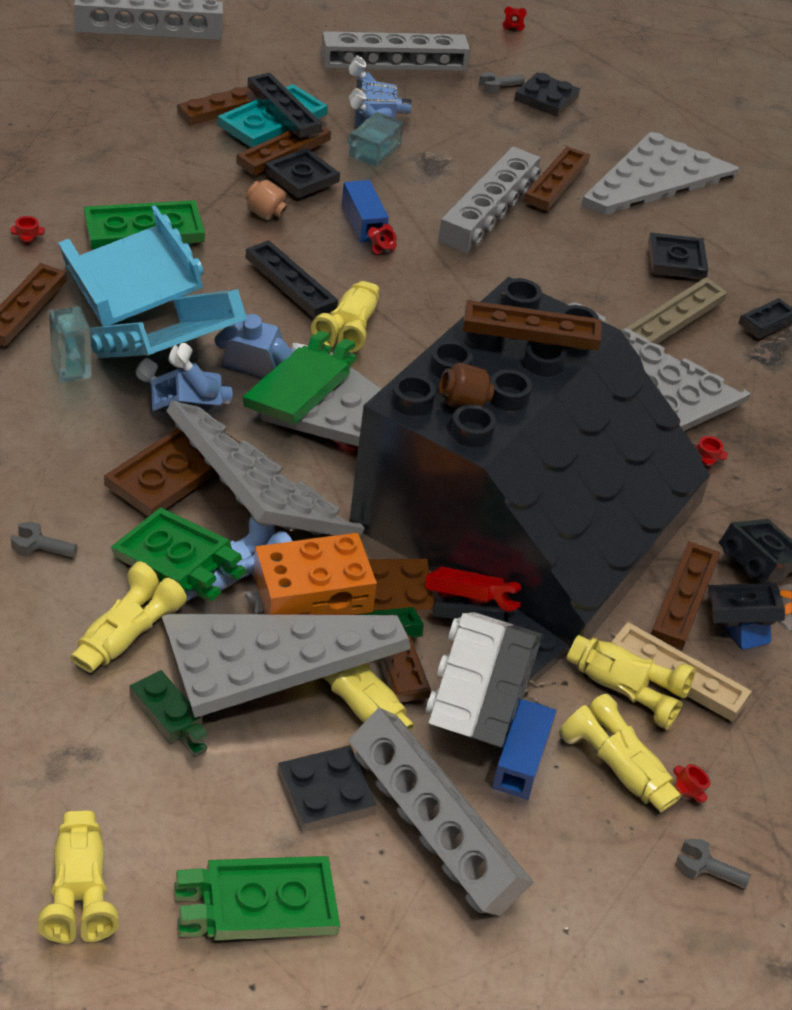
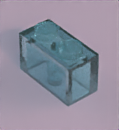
[348,112,404,167]
[49,306,91,383]

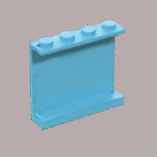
[58,206,204,326]
[88,289,247,358]

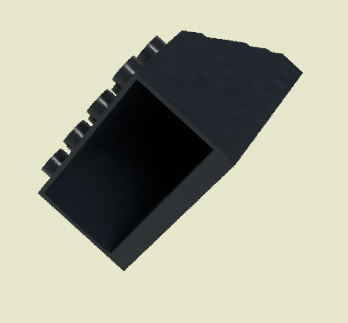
[349,276,710,648]

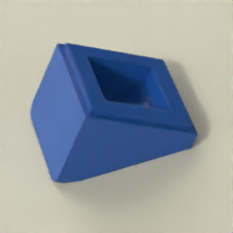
[726,622,771,649]

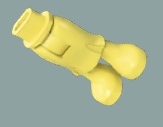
[311,281,380,353]
[70,561,187,673]
[566,635,696,730]
[323,663,414,731]
[559,694,682,813]
[37,810,119,944]

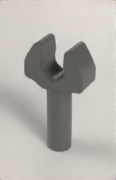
[479,72,525,94]
[11,522,78,558]
[675,839,751,889]

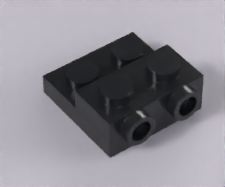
[718,519,792,583]

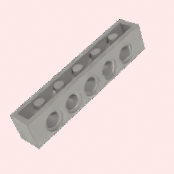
[74,0,223,40]
[321,31,470,71]
[438,146,541,253]
[348,708,534,916]

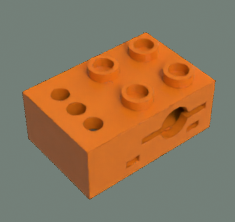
[253,532,377,615]

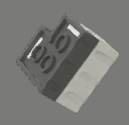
[426,612,543,747]

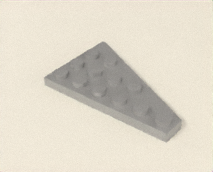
[582,132,739,215]
[568,302,751,431]
[261,352,381,446]
[167,400,365,536]
[162,614,410,718]

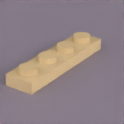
[611,622,752,722]

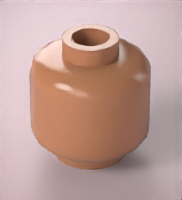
[245,180,288,221]

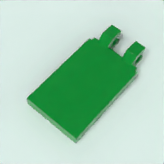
[242,331,357,425]
[111,507,246,602]
[174,856,340,940]

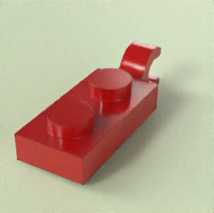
[425,567,521,612]

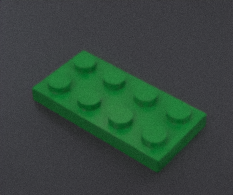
[83,200,205,249]

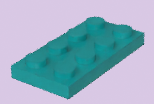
[217,84,328,148]

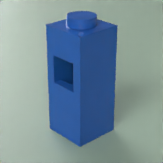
[342,180,389,243]
[492,699,557,800]

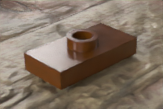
[379,635,431,703]

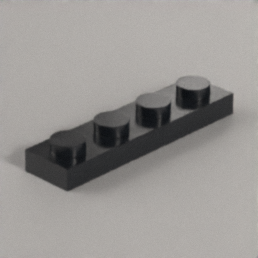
[247,73,322,138]
[245,240,338,318]

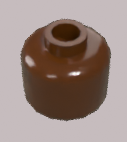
[439,363,494,409]

